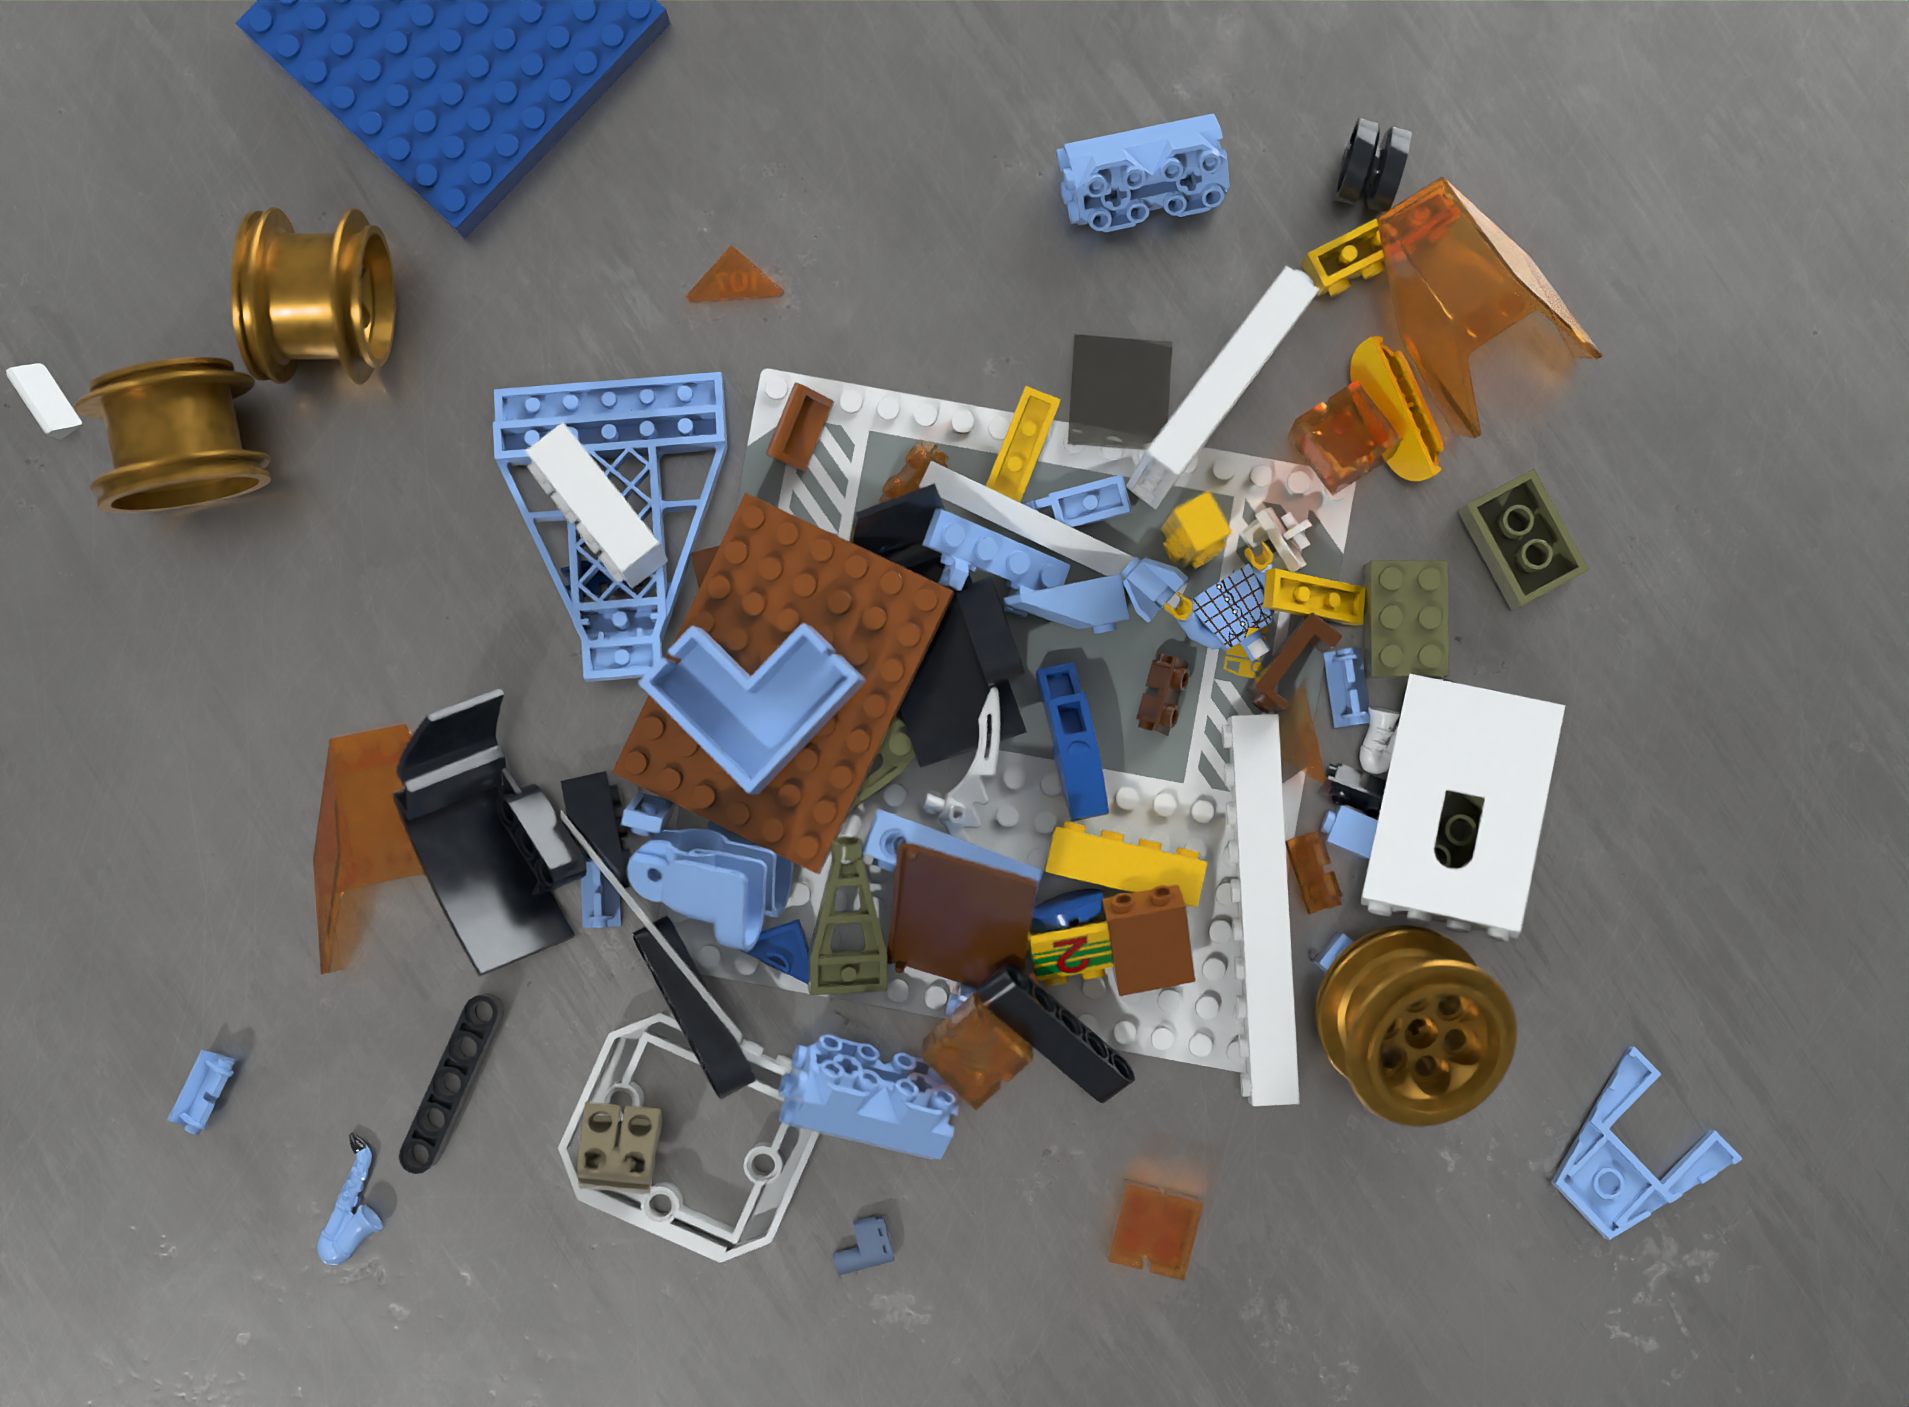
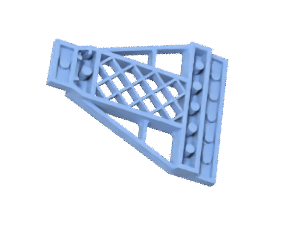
[493,372,728,682]

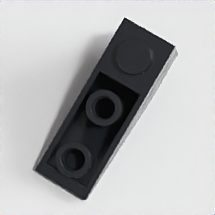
[561,771,632,888]

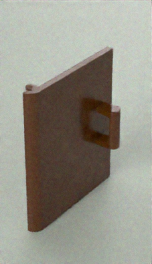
[887,843,1038,988]

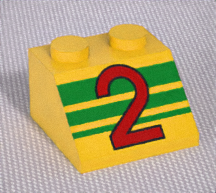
[1029,920,1113,987]

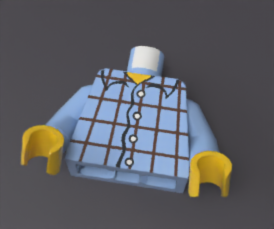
[1164,542,1275,662]

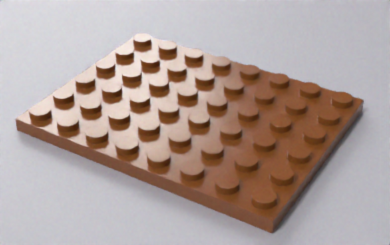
[612,493,955,874]

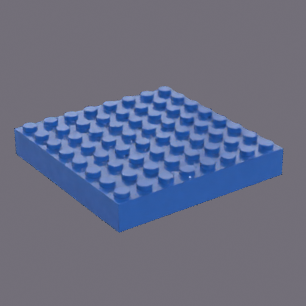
[235,0,671,240]

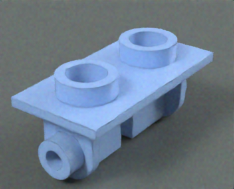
[1323,647,1370,728]
[580,851,621,928]
[167,1049,236,1135]

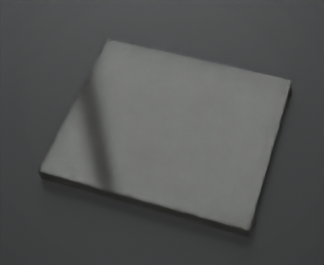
[1067,334,1173,450]

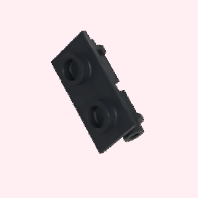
[1317,762,1387,819]

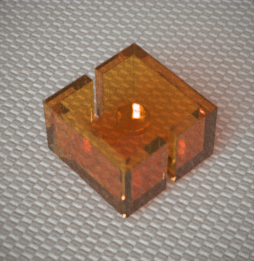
[1288,380,1403,496]
[921,991,1033,1110]
[1105,1179,1203,1281]

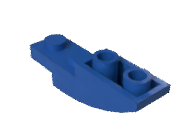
[1035,662,1109,822]

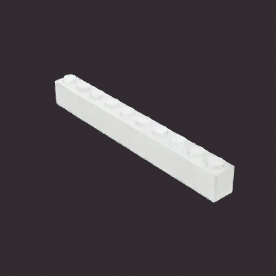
[1222,714,1300,1106]

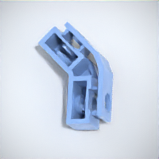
[863,808,1044,893]

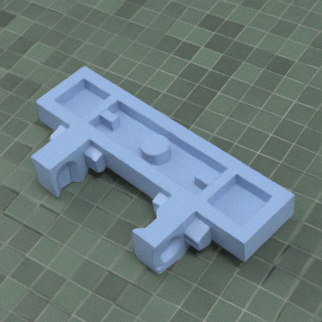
[922,509,1071,617]

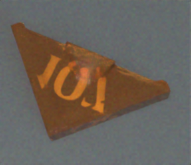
[685,245,784,303]
[1279,687,1327,784]

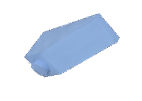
[1003,574,1129,634]

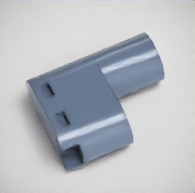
[833,1216,895,1276]

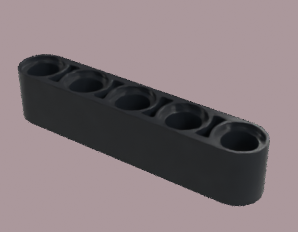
[632,915,756,1100]
[976,962,1135,1104]
[399,993,505,1174]

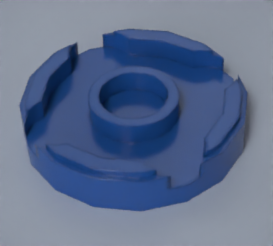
[1032,888,1104,932]

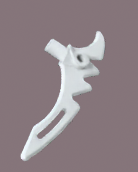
[922,687,1000,843]

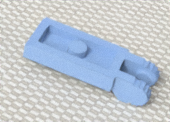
[1023,475,1132,528]

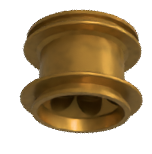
[231,207,395,385]
[74,357,271,513]
[1315,925,1517,1127]

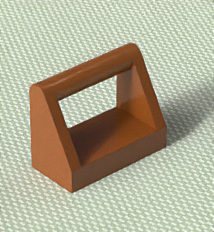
[766,382,834,472]

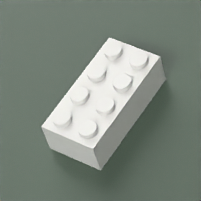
[525,422,668,589]

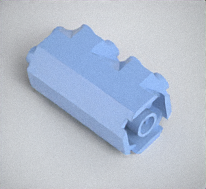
[1056,113,1230,232]
[779,1034,959,1160]

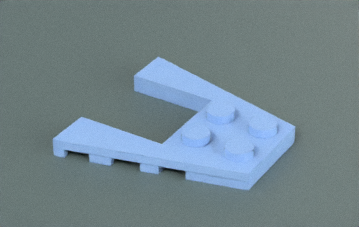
[1551,1046,1742,1240]

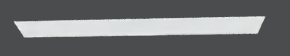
[919,461,1188,608]
[560,811,742,1043]

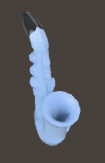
[317,1132,383,1266]

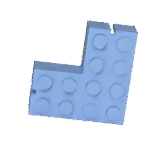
[638,623,867,794]

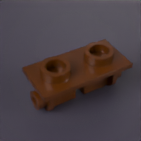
[1136,653,1190,736]

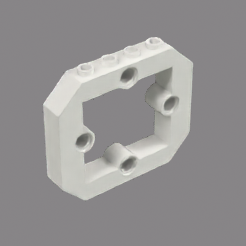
[558,1011,819,1263]

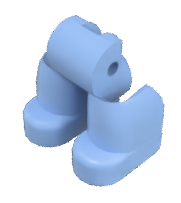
[627,821,793,951]

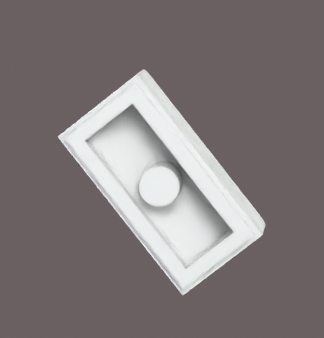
[6,363,82,440]

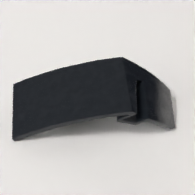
[850,483,1027,768]
[393,688,587,977]

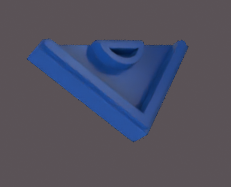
[738,919,809,984]

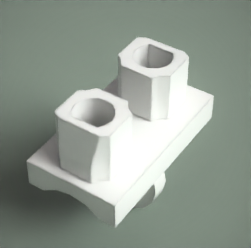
[1243,507,1312,572]

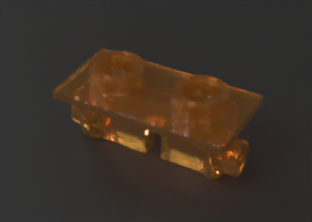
[878,440,949,503]
[1285,831,1343,915]

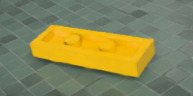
[986,386,1061,503]
[1263,568,1366,626]

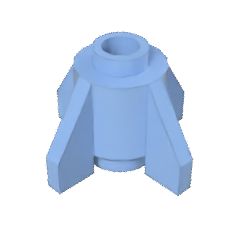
[1121,556,1188,623]

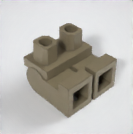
[577,1102,663,1194]

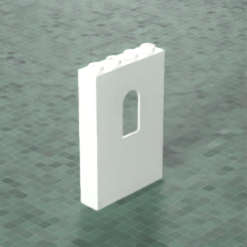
[1126,266,1319,509]
[1361,674,1565,942]

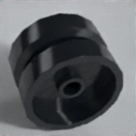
[1335,117,1412,213]

